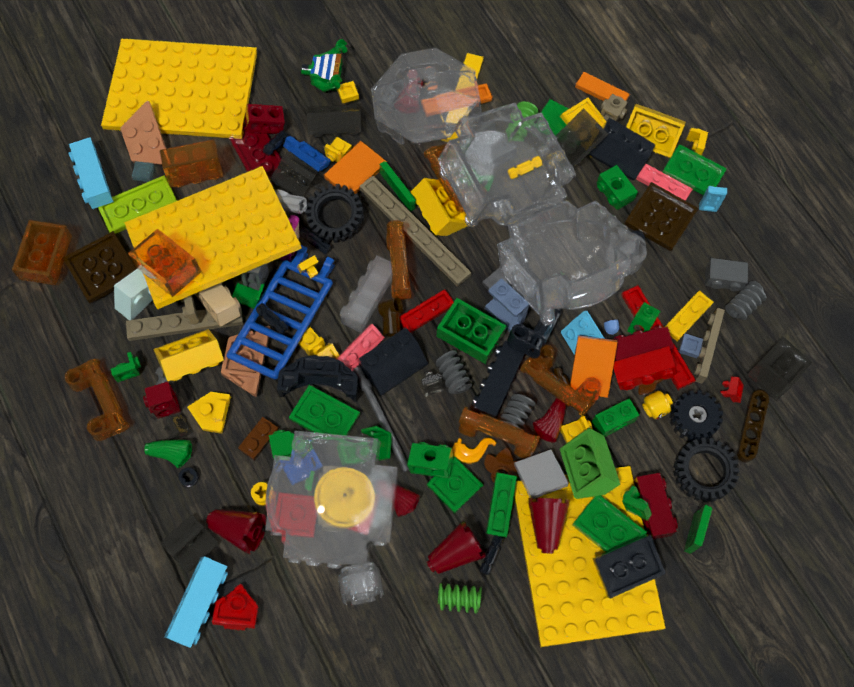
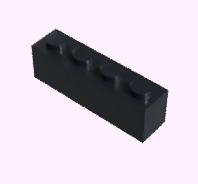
[471,341,525,422]

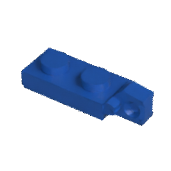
[284,136,331,172]

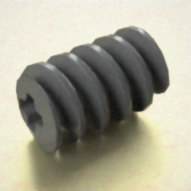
[725,281,767,320]
[436,350,472,394]
[496,394,536,438]

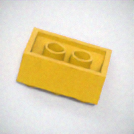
[626,104,685,158]
[411,178,471,236]
[154,329,224,381]

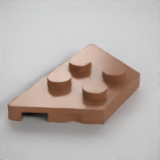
[120,101,172,167]
[221,326,271,397]

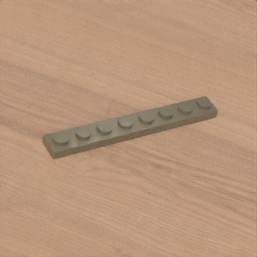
[360,176,471,287]

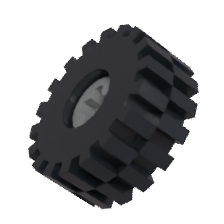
[669,390,723,442]

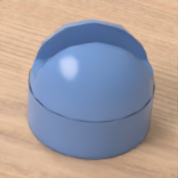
[603,320,619,335]

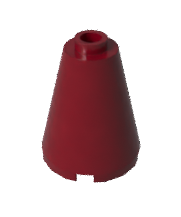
[528,498,570,554]
[206,509,267,554]
[426,521,486,574]

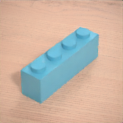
[68,137,113,209]
[164,556,228,648]

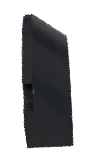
[277,355,358,402]

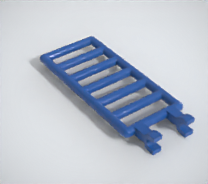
[226,245,335,379]

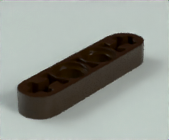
[737,390,769,463]

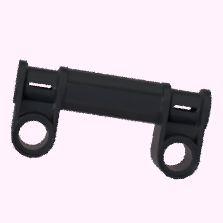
[507,285,567,358]

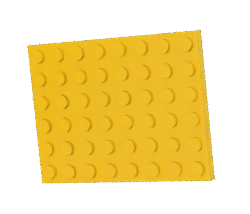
[101,39,257,139]
[124,166,302,309]
[514,466,666,647]

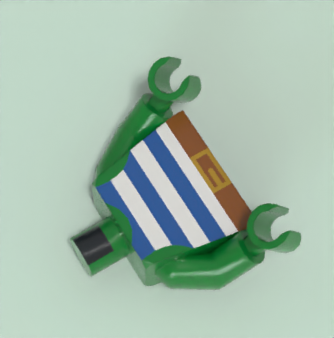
[301,39,347,92]

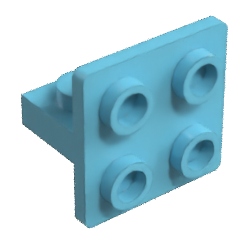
[561,311,604,355]

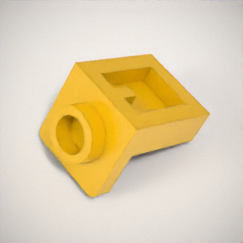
[686,128,708,155]
[324,137,352,162]
[298,327,325,356]
[560,416,593,444]

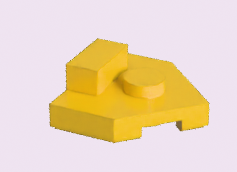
[187,392,231,434]

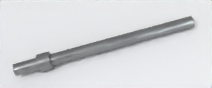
[354,367,409,472]

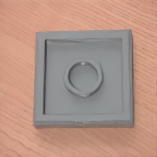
[514,450,568,499]

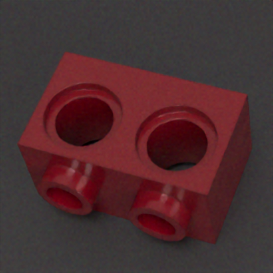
[245,104,285,134]
[143,381,181,419]

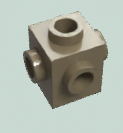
[601,94,628,122]

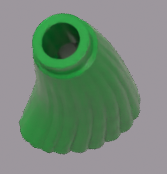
[144,440,192,468]

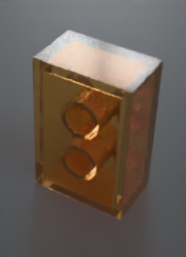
[160,139,224,188]
[12,220,72,285]
[128,229,202,297]

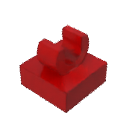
[721,377,744,403]

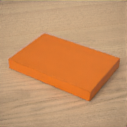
[324,141,387,194]
[569,335,617,398]

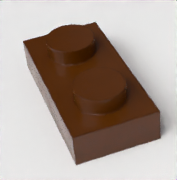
[238,417,279,461]

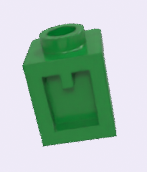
[111,352,141,383]
[622,486,652,521]

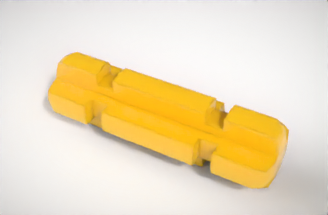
[507,156,542,179]

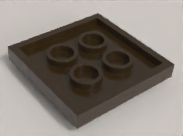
[624,182,699,252]
[63,231,136,304]

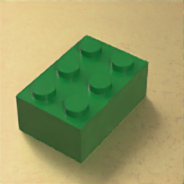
[436,298,506,365]

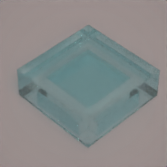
[132,161,155,182]

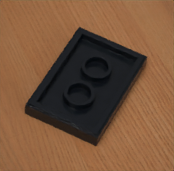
[592,534,666,599]

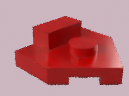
[212,584,259,631]

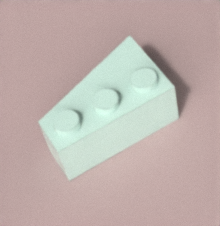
[114,266,153,320]

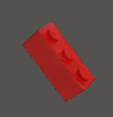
[613,346,677,390]

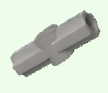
[275,189,307,214]

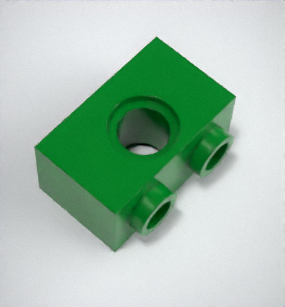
[596,165,638,210]
[592,399,639,437]
[407,442,454,478]

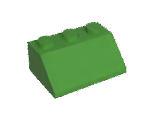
[560,428,620,499]

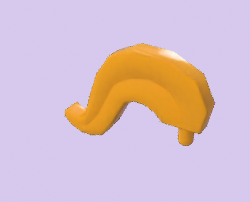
[452,438,496,464]

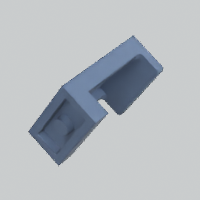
[485,278,529,332]

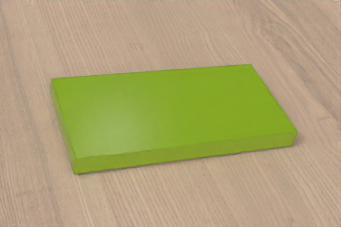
[98,175,177,234]

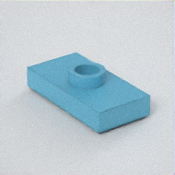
[699,186,727,212]

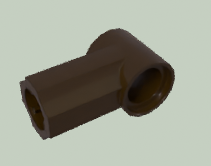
[378,297,403,337]

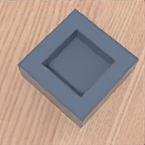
[679,333,703,358]

